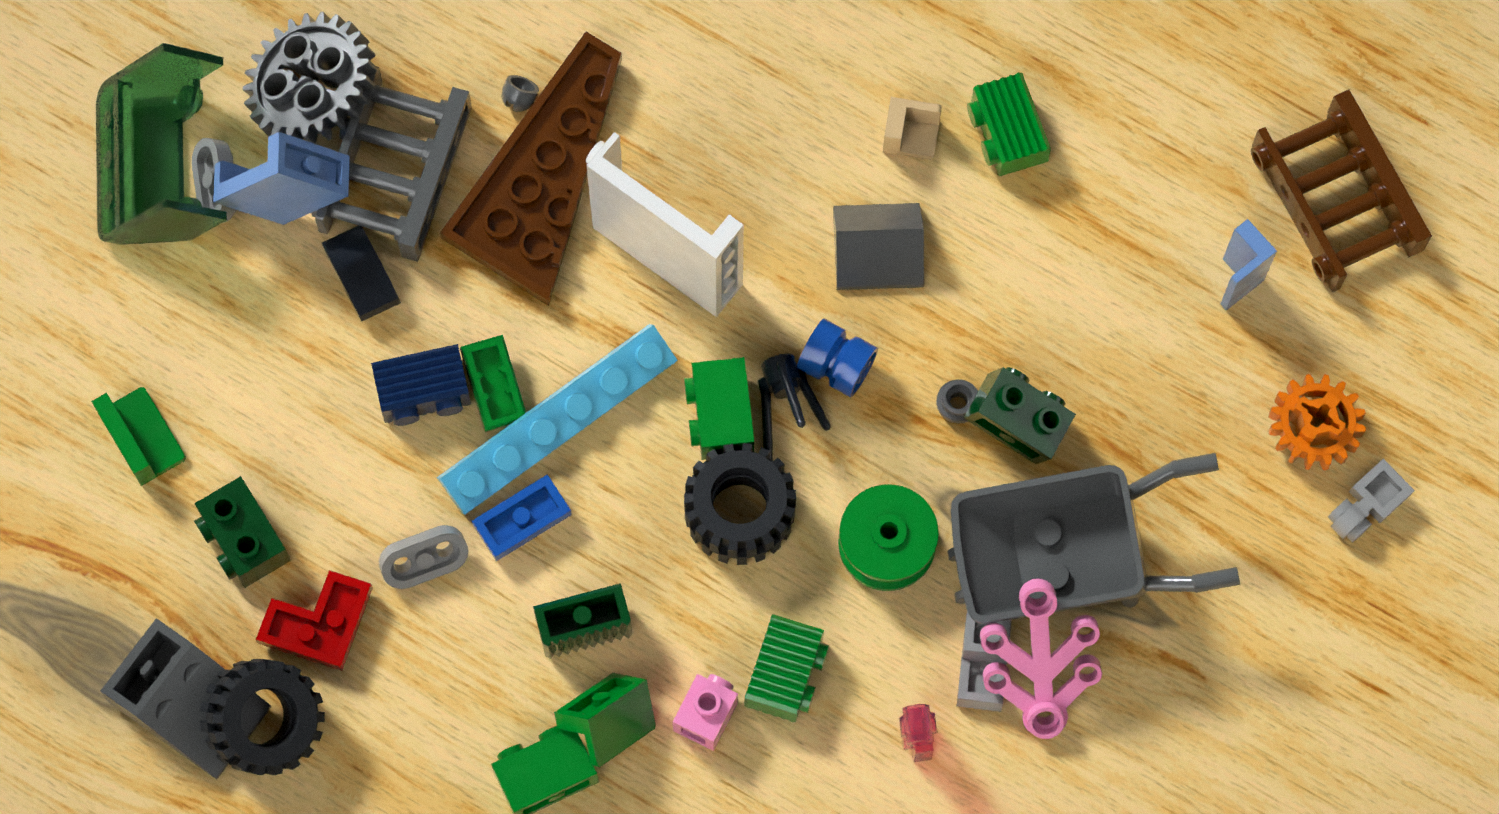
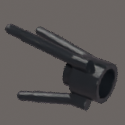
[757,353,831,460]

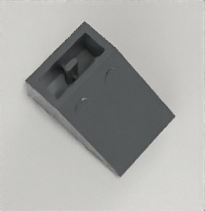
[100,618,272,780]

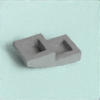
[956,611,1011,712]

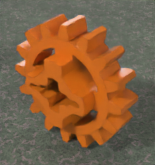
[1268,374,1366,471]

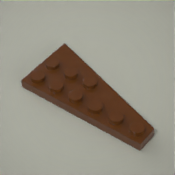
[440,31,622,306]

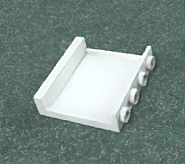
[586,132,744,317]

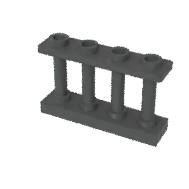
[311,66,472,262]

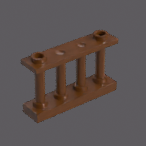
[1251,89,1432,293]

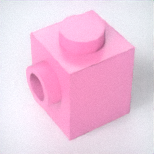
[673,674,738,751]

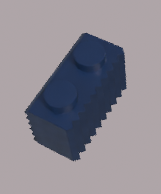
[371,344,471,426]

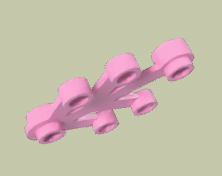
[980,579,1102,739]

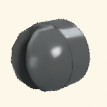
[501,75,539,112]

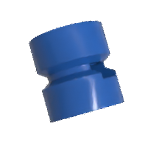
[797,318,878,397]

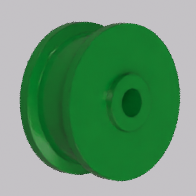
[838,484,939,591]

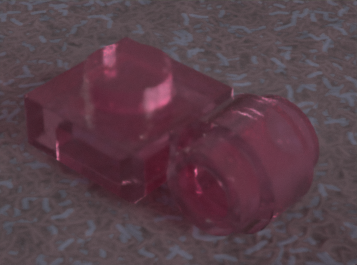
[899,704,938,762]

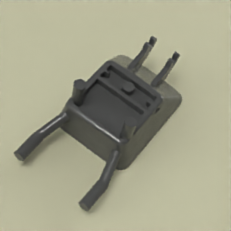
[947,453,1240,624]

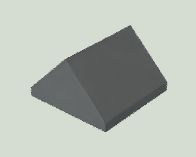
[833,203,924,290]

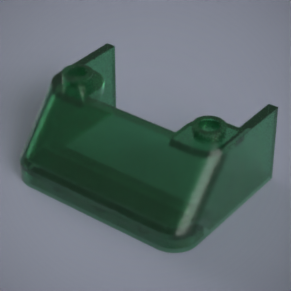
[96,43,227,245]

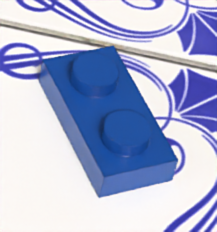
[472,474,572,561]

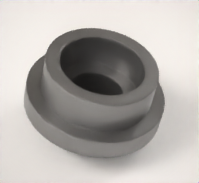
[936,379,978,423]

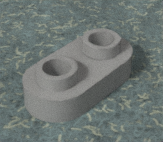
[192,138,237,223]
[379,525,468,589]

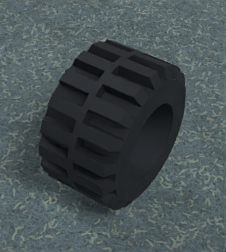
[684,443,796,565]
[200,659,325,775]

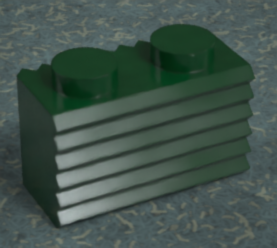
[533,583,632,659]

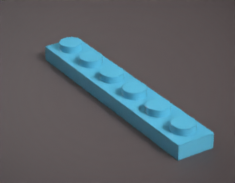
[437,324,678,515]

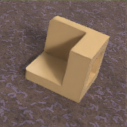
[882,97,942,160]

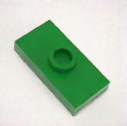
[460,335,526,432]

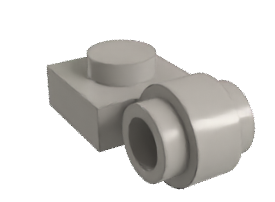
[1328,459,1415,543]

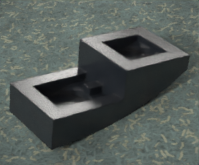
[322,225,401,322]

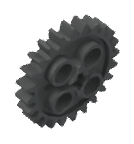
[243,12,377,144]

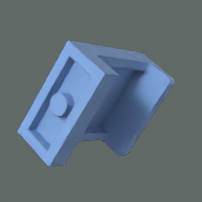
[213,132,350,225]

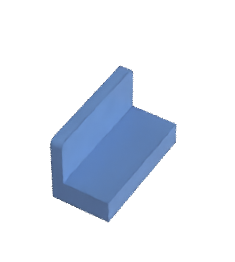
[1220,219,1277,310]

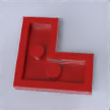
[256,570,373,671]

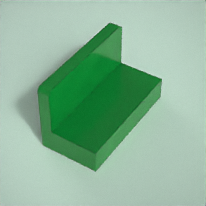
[91,387,186,486]
[554,673,656,767]

